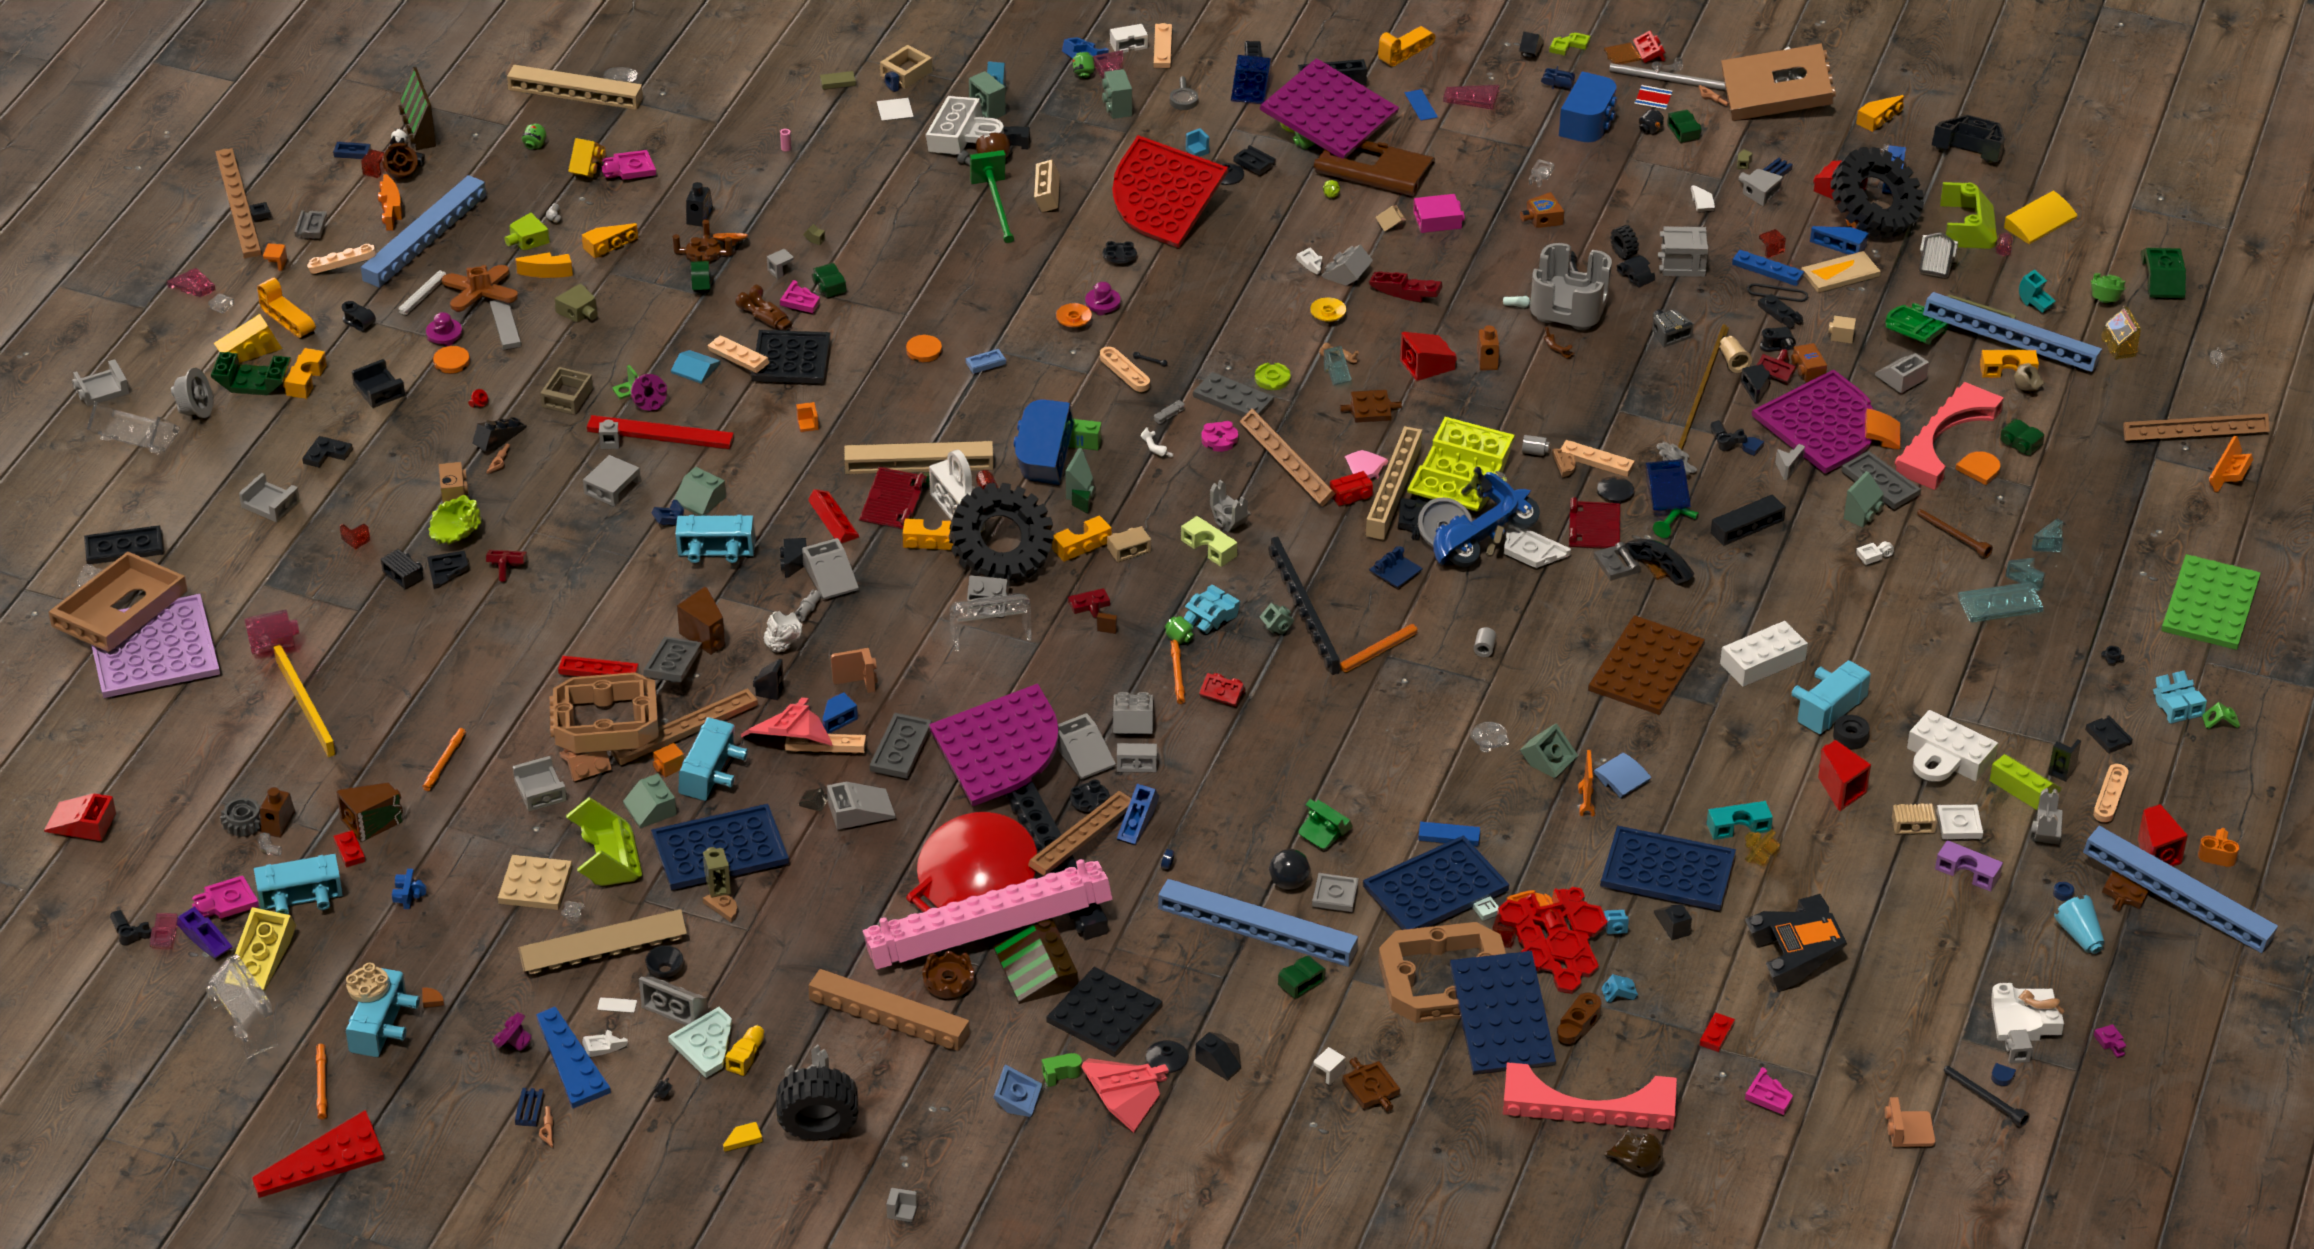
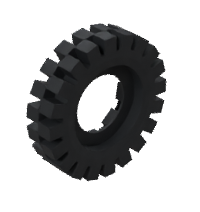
[1831,147,1924,238]
[949,483,1054,583]

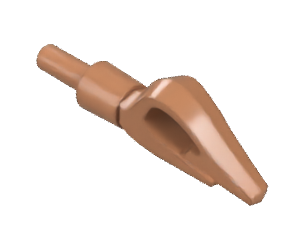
[1699,85,1729,106]
[486,443,510,474]
[539,1106,553,1148]

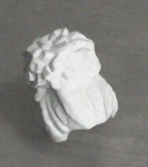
[764,611,803,652]

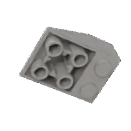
[802,538,859,600]
[1113,692,1153,734]
[1057,713,1116,779]
[827,782,896,830]

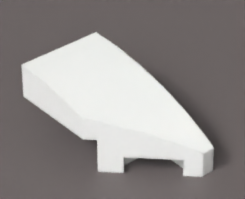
[1691,185,1715,212]
[1296,247,1322,274]
[582,1030,628,1057]

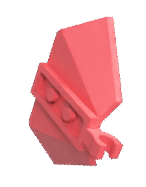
[741,698,832,746]
[1082,1058,1169,1133]

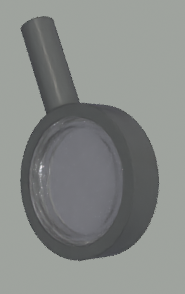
[1170,76,1198,110]

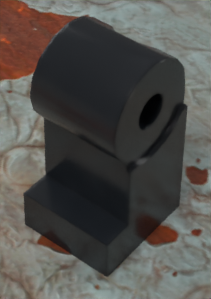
[1003,126,1030,150]

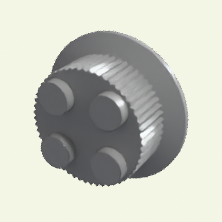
[171,368,213,418]

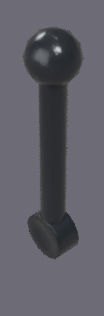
[1133,352,1168,367]

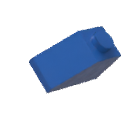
[822,692,858,734]

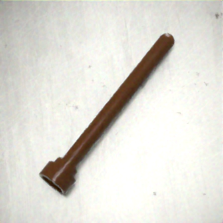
[1917,509,1993,559]

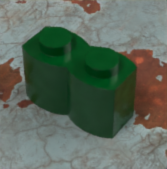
[1667,109,1702,143]
[811,263,847,297]
[2000,419,2044,455]
[1278,956,1326,998]

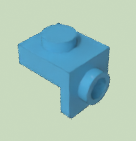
[1604,910,1629,934]
[1602,974,1638,1003]

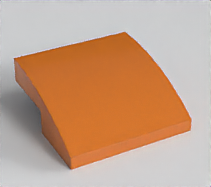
[1865,408,1900,450]

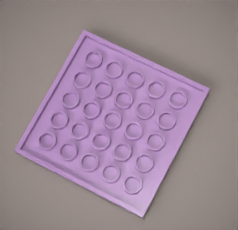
[91,594,220,698]

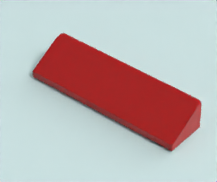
[808,489,859,544]

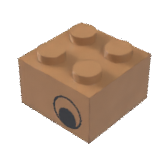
[439,462,469,503]

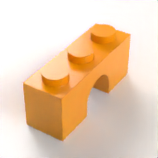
[283,348,327,399]
[1980,350,2039,378]
[1052,515,1112,562]
[903,519,953,550]

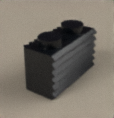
[381,548,423,589]

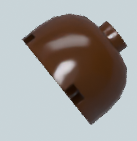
[976,133,1010,159]
[382,143,417,178]

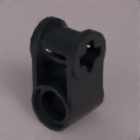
[341,301,376,331]
[1760,327,1796,352]

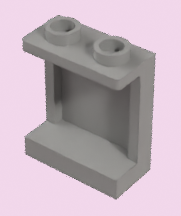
[72,359,129,406]
[583,455,641,507]
[239,473,300,522]
[513,756,567,811]

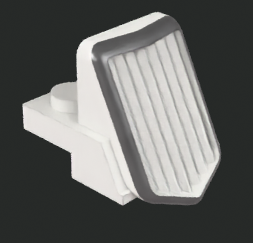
[1919,232,1958,278]

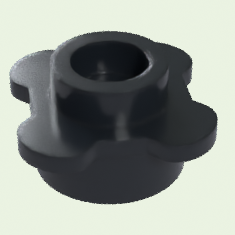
[2101,646,2124,664]
[653,1077,673,1099]

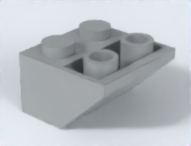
[1321,244,1373,286]
[1875,353,1929,393]
[966,576,1010,617]

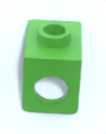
[613,365,639,399]
[2202,702,2240,729]

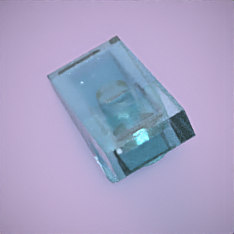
[1324,346,1352,385]
[2032,518,2063,552]
[2005,558,2045,591]

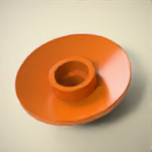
[713,233,748,246]
[1056,303,1092,327]

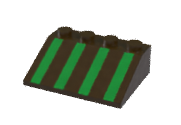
[398,67,436,150]
[993,918,1078,1004]

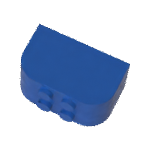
[1559,71,1617,142]
[1014,399,1074,485]

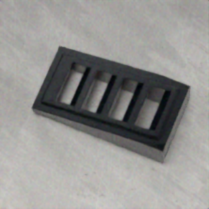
[1244,41,1262,71]

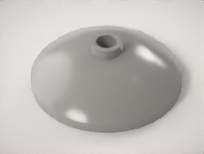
[1418,497,1472,548]

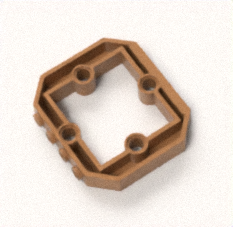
[549,672,659,753]
[1378,922,1506,1023]

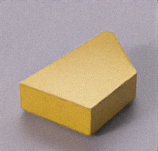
[723,1122,762,1152]

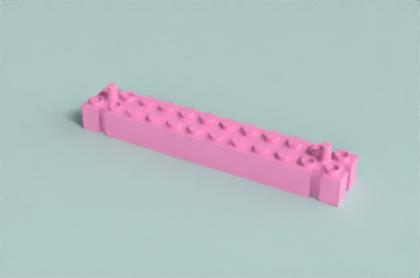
[863,859,1112,970]

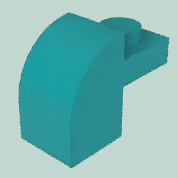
[2019,269,2056,313]

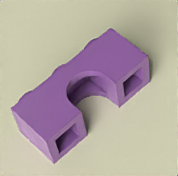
[1935,840,2003,891]

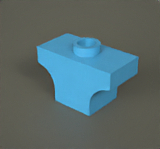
[987,61,1007,87]

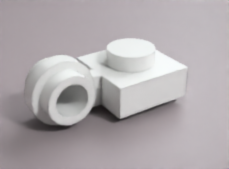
[1857,541,1894,565]

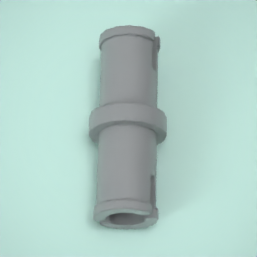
[795,590,822,621]

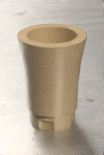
[1720,336,1752,373]

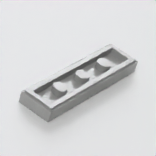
[490,300,521,350]

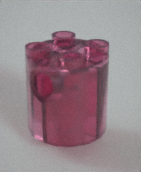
[244,609,300,655]

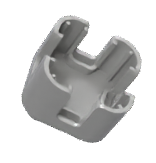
[1530,243,1612,330]

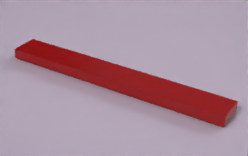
[587,415,734,449]

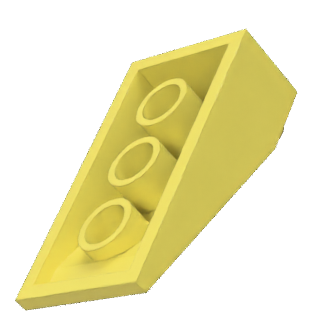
[225,907,296,991]

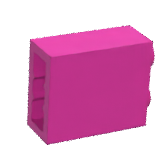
[1413,194,1465,233]

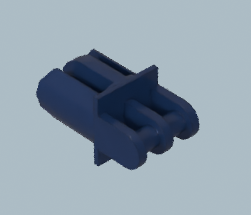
[1541,66,1576,89]

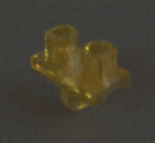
[1745,829,1780,866]

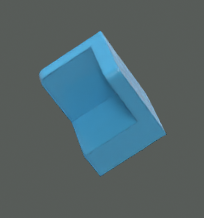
[1186,128,1209,157]

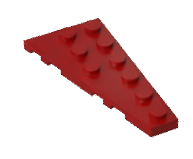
[252,1110,384,1198]

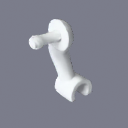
[1141,427,1173,458]

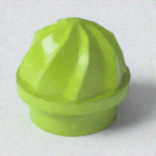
[1323,180,1340,198]

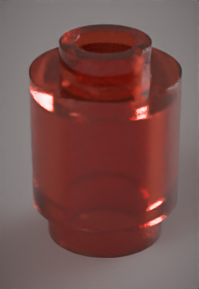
[976,470,998,490]

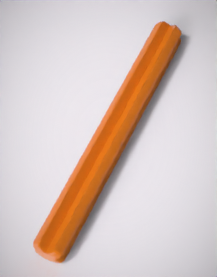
[1340,624,1418,672]

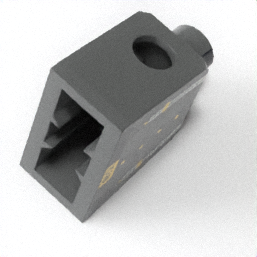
[1652,309,1694,347]

